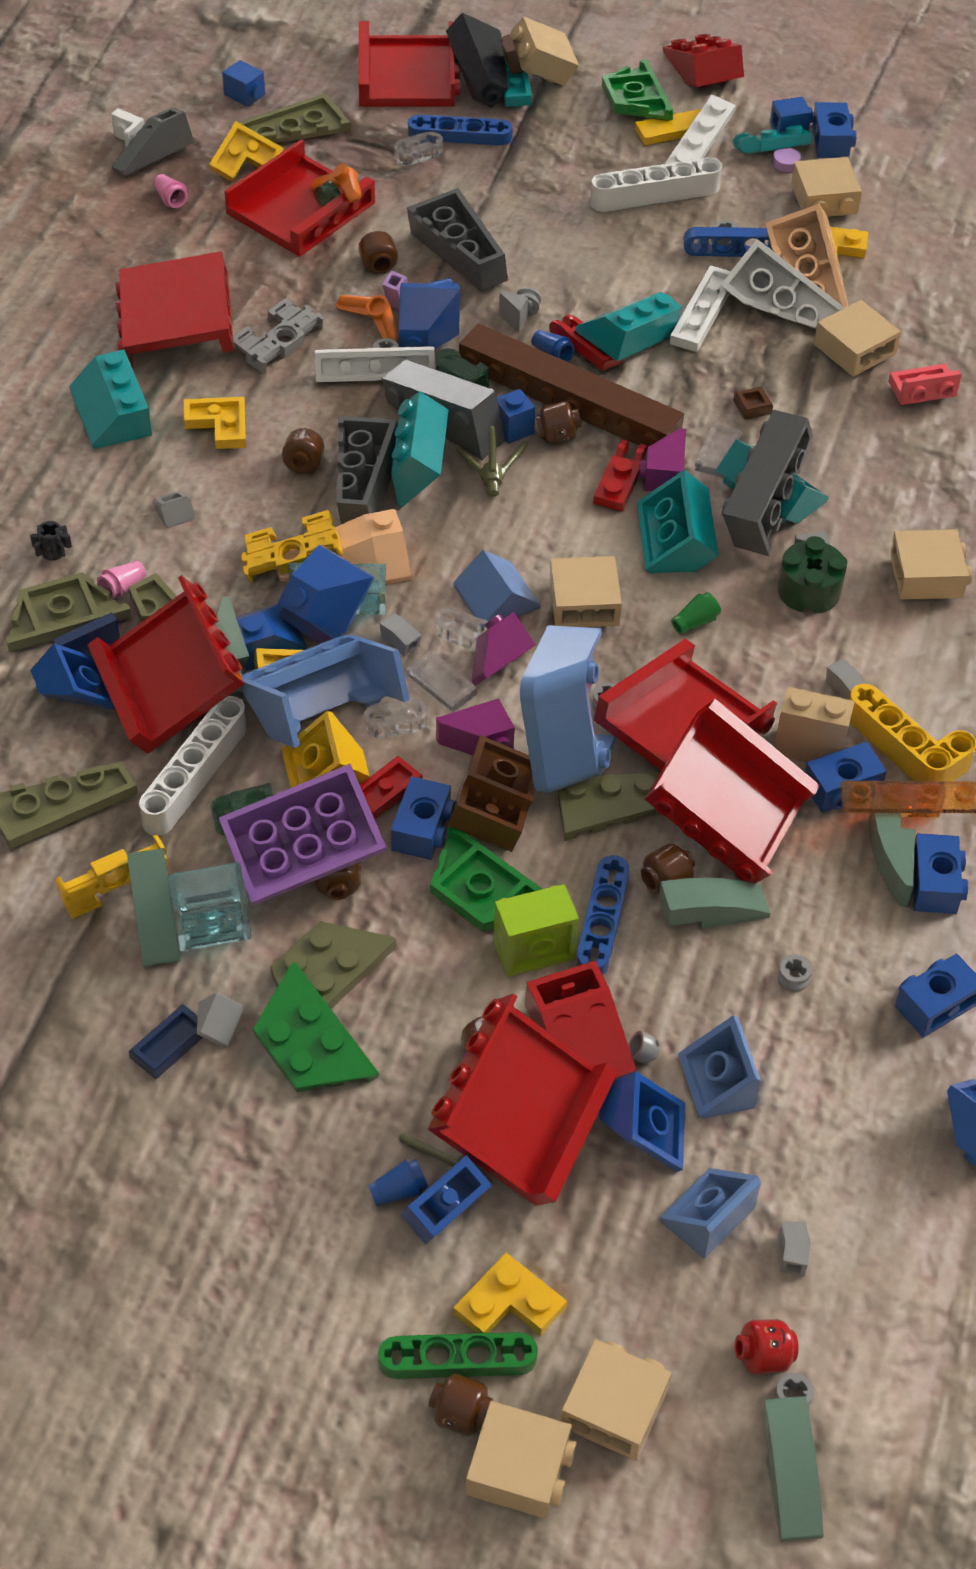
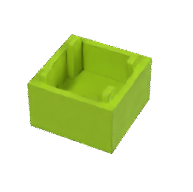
[493,884,579,977]

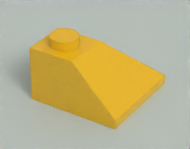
[282,711,370,788]

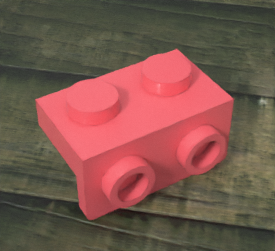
[888,364,961,405]

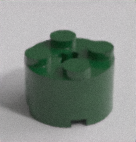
[778,536,848,613]

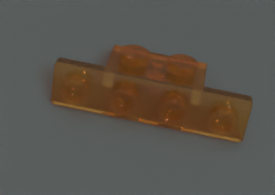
[840,781,976,818]

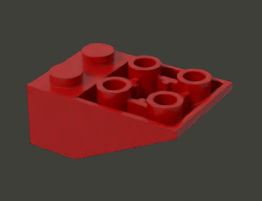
[662,34,744,87]
[525,960,637,1079]

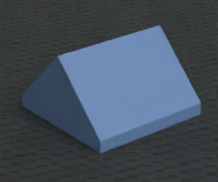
[454,550,540,629]
[678,1015,761,1119]
[659,1168,761,1259]

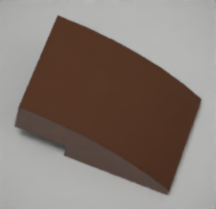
[447,735,536,852]

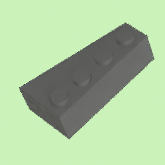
[407,188,508,291]
[382,360,505,460]
[722,410,813,556]
[336,416,398,524]

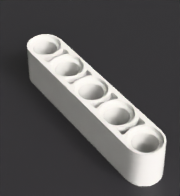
[590,158,722,212]
[139,696,247,836]

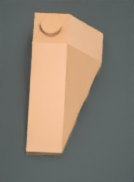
[765,203,849,307]
[276,509,412,586]

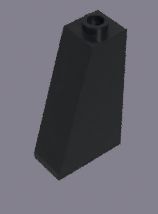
[446,12,509,107]

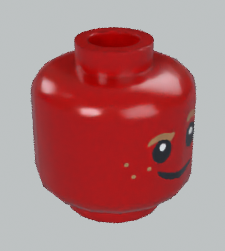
[734,1319,799,1375]

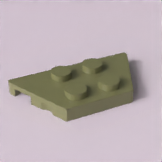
[6,572,132,652]
[270,921,397,1009]

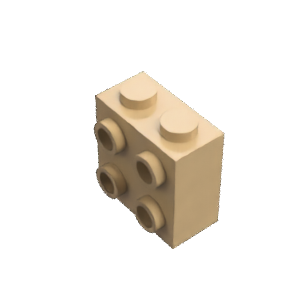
[510,16,579,86]
[791,157,862,217]
[814,300,901,377]
[890,529,972,600]
[549,556,622,627]
[774,687,855,762]
[561,1339,672,1461]
[465,1401,577,1519]

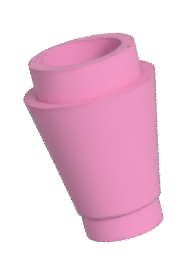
[153,174,188,208]
[97,561,146,599]

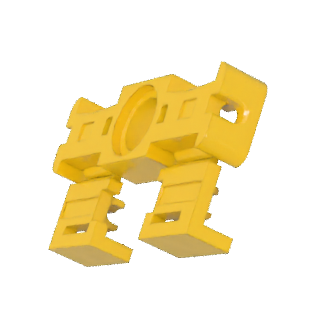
[241,510,343,583]
[55,835,168,919]

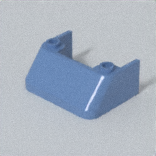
[520,625,616,793]
[241,635,410,748]

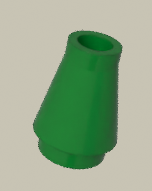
[671,592,721,635]

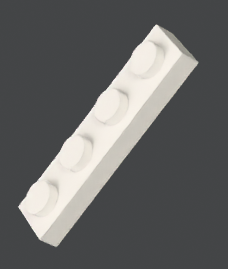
[665,95,736,164]
[670,265,731,352]
[315,347,435,382]

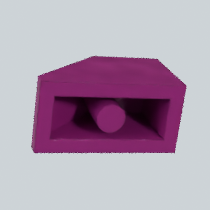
[639,428,686,492]
[471,612,536,686]
[436,698,515,755]

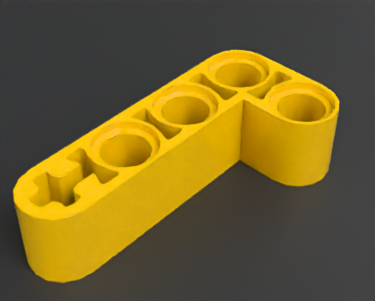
[849,684,976,791]

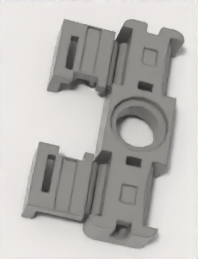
[232,298,324,373]

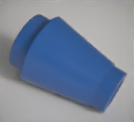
[531,330,575,362]
[368,1159,429,1206]

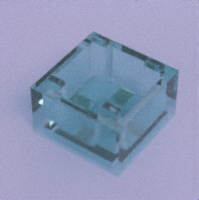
[167,862,252,951]

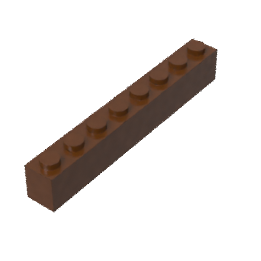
[459,323,684,450]

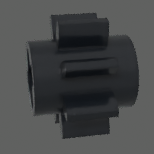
[30,521,72,561]

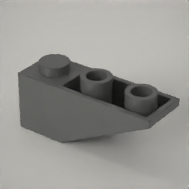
[111,107,195,176]

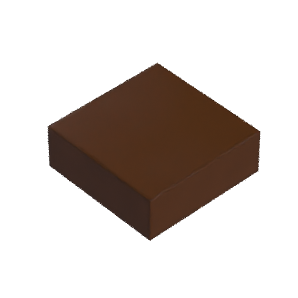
[500,34,521,74]
[733,386,773,420]

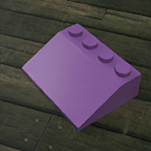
[219,764,388,906]

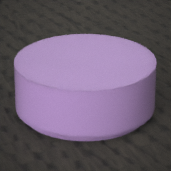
[773,148,801,172]

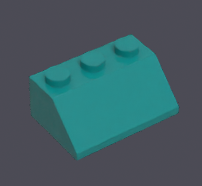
[575,292,683,361]
[69,350,152,449]
[391,391,449,507]
[716,439,829,524]
[637,470,719,573]

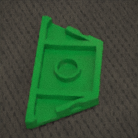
[602,59,673,120]
[430,827,542,932]
[253,962,379,1092]

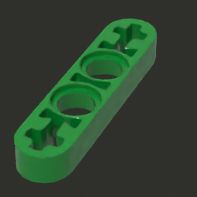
[378,1332,538,1379]

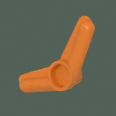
[311,163,362,203]
[335,295,399,343]

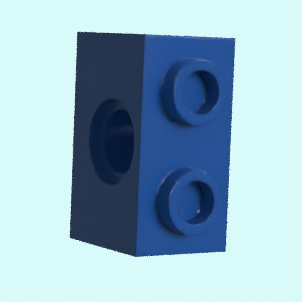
[812,102,857,158]
[805,741,887,813]
[391,776,455,860]
[913,833,968,914]
[895,953,976,1038]
[400,1155,492,1244]

